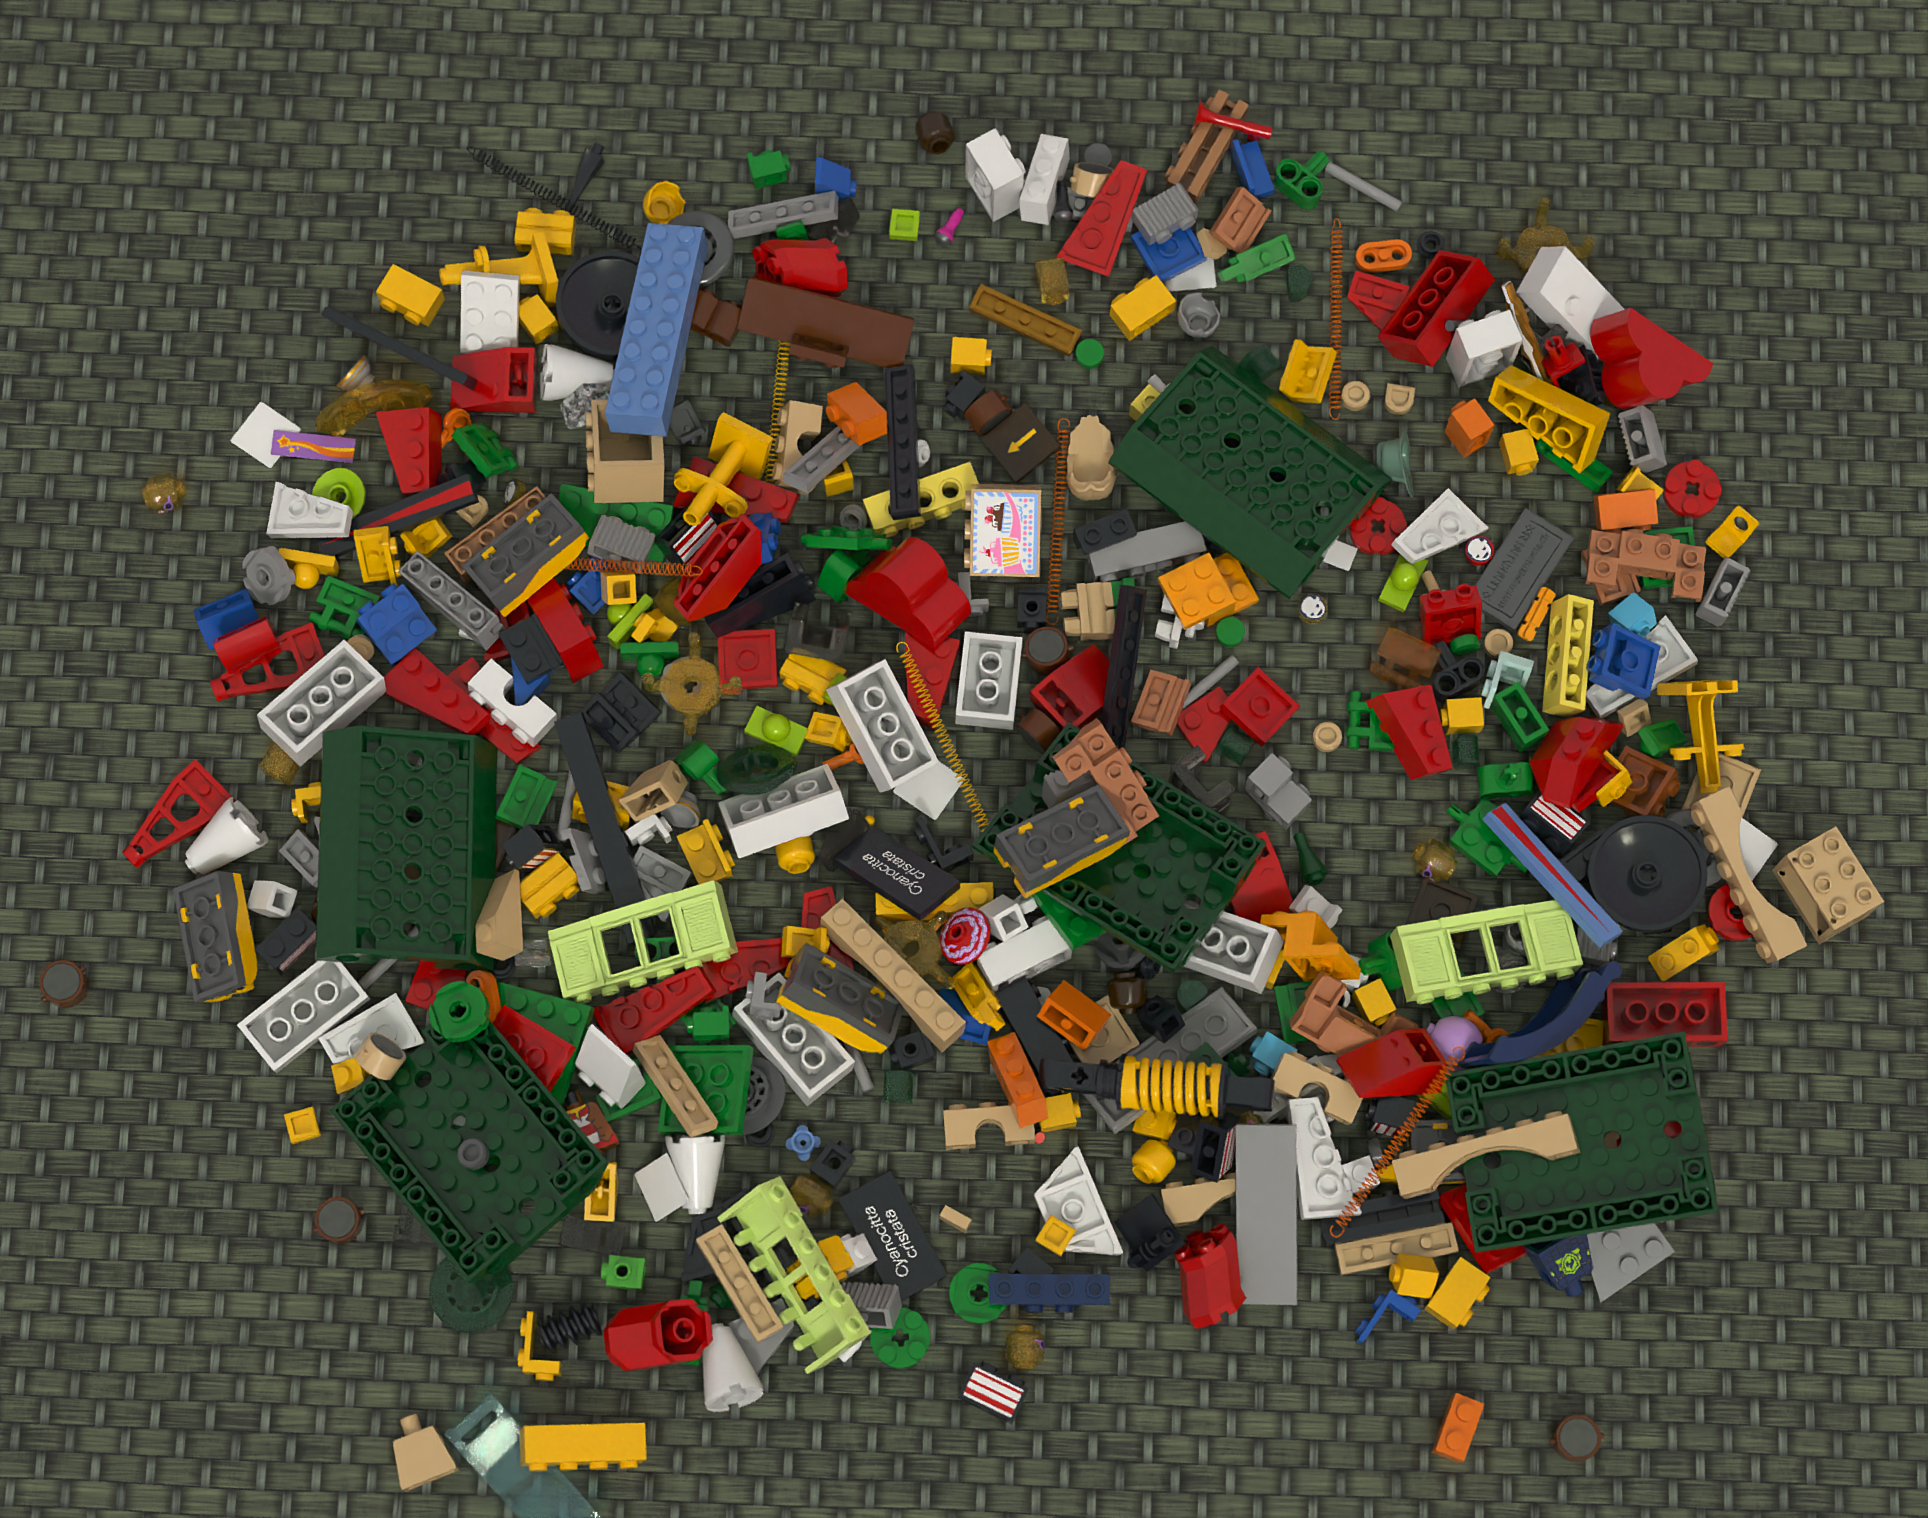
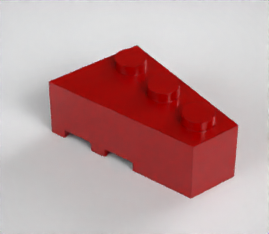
[376,407,442,497]
[526,577,604,683]
[905,631,960,730]
[1365,685,1453,780]

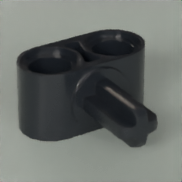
[1430,641,1485,702]

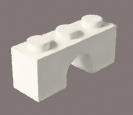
[1019,134,1070,225]
[468,659,557,747]

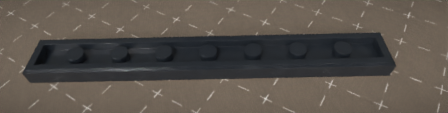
[554,712,657,944]

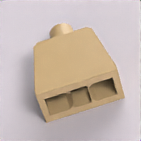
[619,760,688,823]
[393,1414,460,1492]

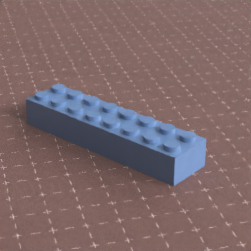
[605,223,708,437]

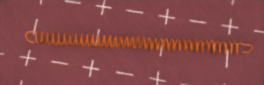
[1329,218,1343,420]
[1046,418,1070,625]
[564,557,703,577]
[1330,1046,1465,1237]

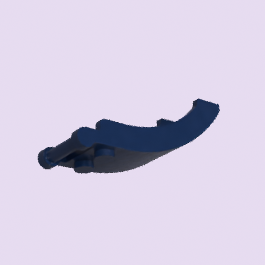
[1458,961,1622,1069]

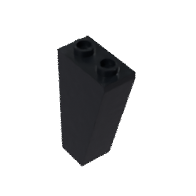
[704,553,817,638]

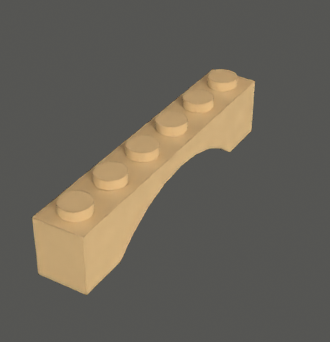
[1690,786,1807,964]
[820,899,966,1053]
[1392,1111,1581,1199]
[1160,1173,1298,1227]

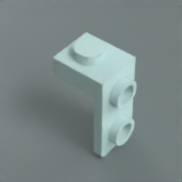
[1481,651,1534,709]

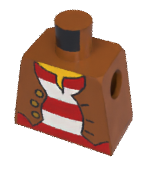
[564,1090,621,1153]

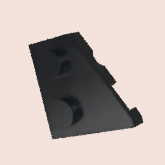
[681,1208,732,1283]

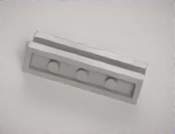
[1086,521,1206,583]
[398,551,506,651]

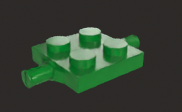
[801,526,892,551]
[1446,797,1528,879]

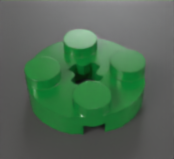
[429,981,490,1042]
[949,1263,1007,1324]
[870,1308,930,1369]

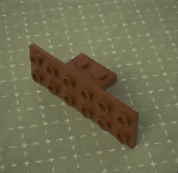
[737,276,914,368]

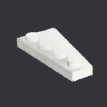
[1586,615,1698,718]
[1286,1097,1362,1220]

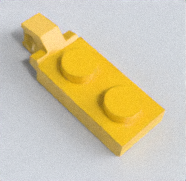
[950,962,1006,1031]

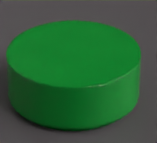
[1076,339,1104,369]
[1216,617,1245,647]
[1450,634,1480,656]

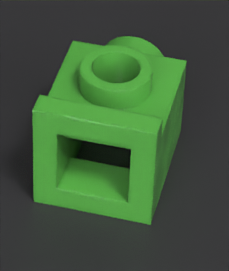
[601,1255,647,1292]

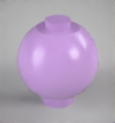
[1426,1016,1483,1073]

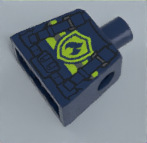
[1523,1235,1593,1297]

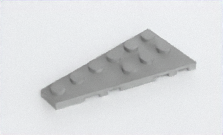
[1587,1223,1675,1302]

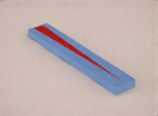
[1482,803,1623,948]

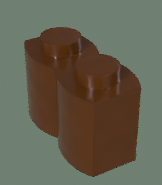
[690,288,742,347]

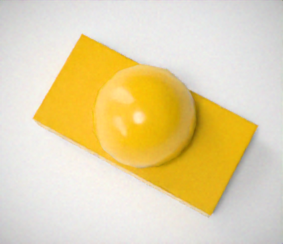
[278,548,339,589]

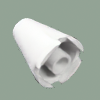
[540,344,615,401]
[185,797,268,875]
[665,1135,725,1214]
[702,1323,764,1412]

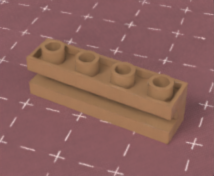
[1164,90,1249,205]
[444,486,546,585]

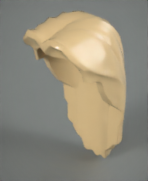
[1066,415,1117,500]

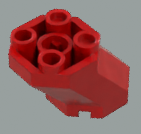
[752,238,848,298]
[1174,1223,1246,1329]
[603,1299,713,1371]

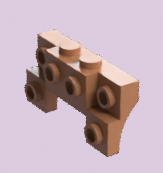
[1585,529,1706,602]
[1052,718,1159,847]
[1289,970,1419,1057]

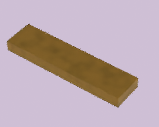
[968,284,1082,357]

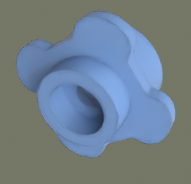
[785,1125,821,1161]

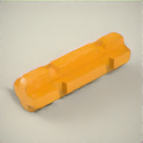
[1517,587,1555,641]

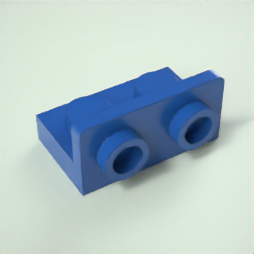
[566,555,626,615]

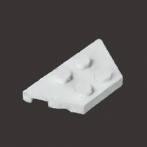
[1034,1147,1123,1256]

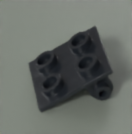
[1557,345,1606,405]
[1114,1193,1186,1272]

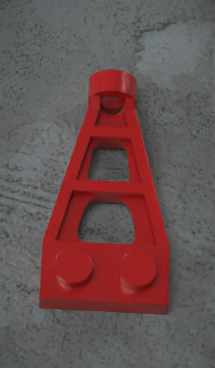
[210,622,325,702]
[121,759,236,869]

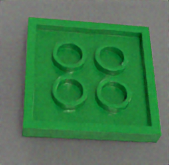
[657,1045,754,1135]

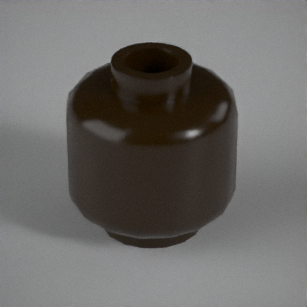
[915,112,955,154]
[1107,971,1147,1015]

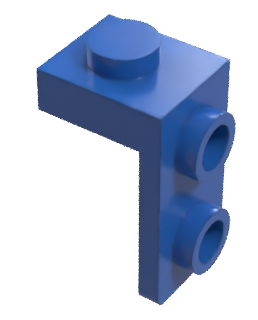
[1355,1290,1421,1345]

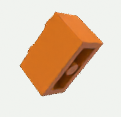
[826,382,887,446]
[1444,398,1495,458]
[1593,489,1658,534]
[1037,980,1112,1051]
[1431,1393,1484,1464]

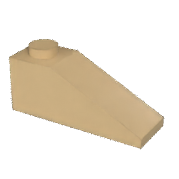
[475,869,523,961]

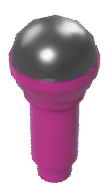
[934,208,964,247]

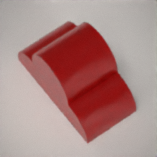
[1590,308,1713,409]
[846,537,971,649]

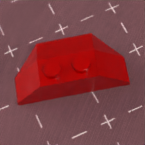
[673,513,762,622]
[1529,716,1623,809]

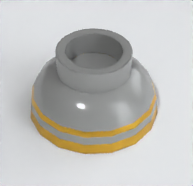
[336,355,375,394]
[660,791,701,829]

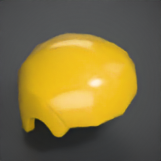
[643,181,685,224]

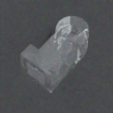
[560,383,609,429]

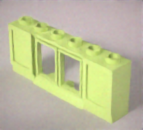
[548,880,738,1004]
[1390,900,1583,1004]
[717,1176,871,1374]

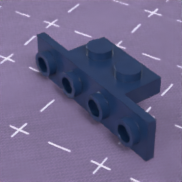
[989,1274,1110,1313]

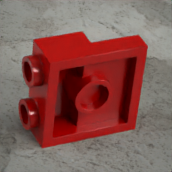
[1419,584,1482,650]

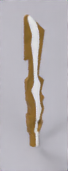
[1501,281,1554,386]

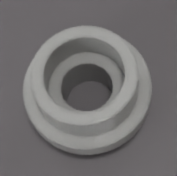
[840,504,868,530]

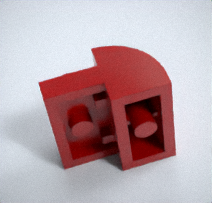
[213,616,281,671]

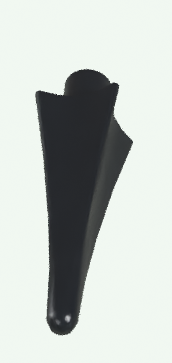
[566,143,605,213]

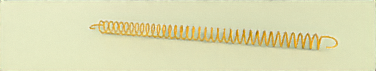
[765,340,791,485]
[896,642,989,832]

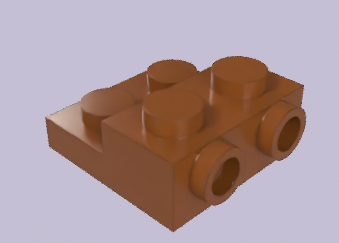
[1610,746,1681,817]

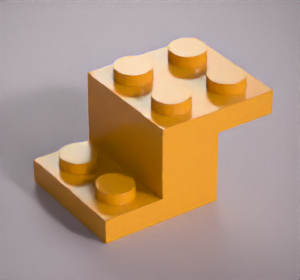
[1157,553,1259,630]
[1260,910,1361,982]

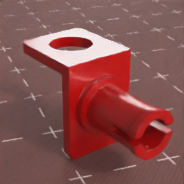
[1541,336,1586,389]

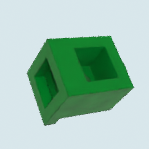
[746,150,791,189]
[687,1005,730,1042]

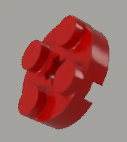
[1663,460,1722,519]
[1349,497,1407,556]
[1707,883,1753,941]

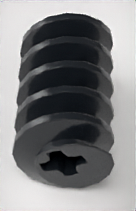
[535,1302,603,1354]

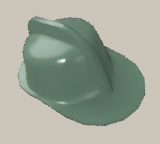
[1377,430,1414,498]

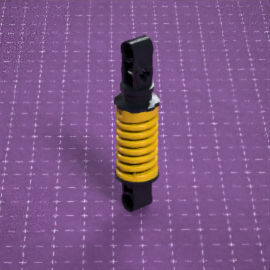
[1038,1054,1275,1120]

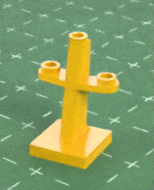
[439,231,558,308]
[674,412,773,526]
[1657,680,1745,793]

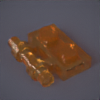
[1369,626,1442,690]

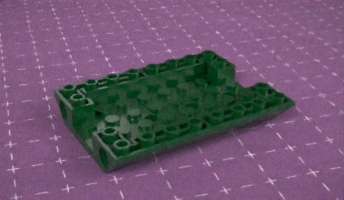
[1108,346,1392,600]
[972,722,1267,972]
[315,725,497,972]
[330,1005,609,1284]
[1445,1031,1719,1253]

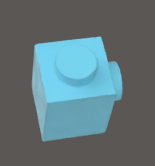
[1608,592,1657,638]
[1249,1031,1297,1076]

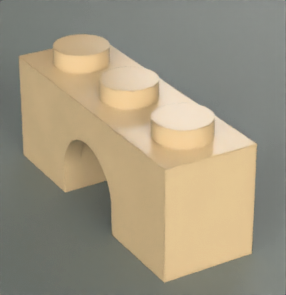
[772,400,823,495]
[1270,1051,1363,1125]
[943,1102,1035,1150]

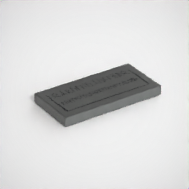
[1476,508,1574,632]

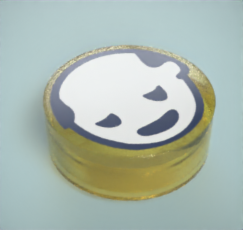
[503,478,526,506]
[1298,594,1328,624]

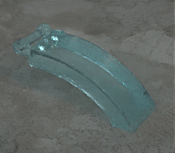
[444,1392,602,1518]

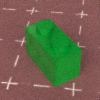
[1490,682,1549,753]

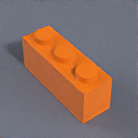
[987,1032,1048,1128]

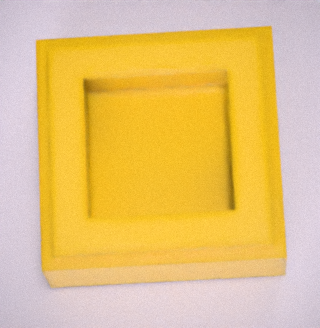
[284,1106,321,1144]
[1035,1215,1076,1257]

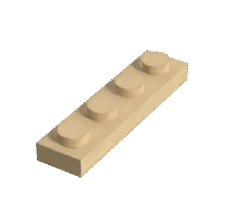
[633,1035,718,1138]
[1334,1222,1459,1276]
[696,1224,784,1344]

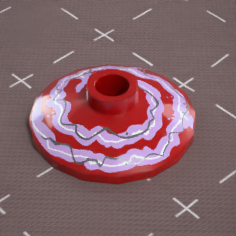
[940,907,991,965]

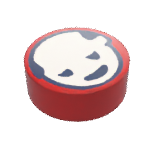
[1464,536,1494,566]

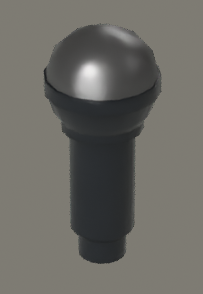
[1054,181,1073,223]

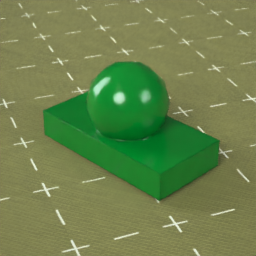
[620,641,680,679]
[1638,718,1689,759]

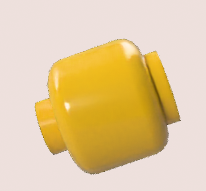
[774,836,815,874]
[1132,1139,1176,1184]

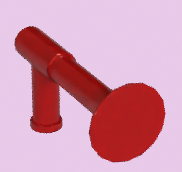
[1193,99,1272,142]

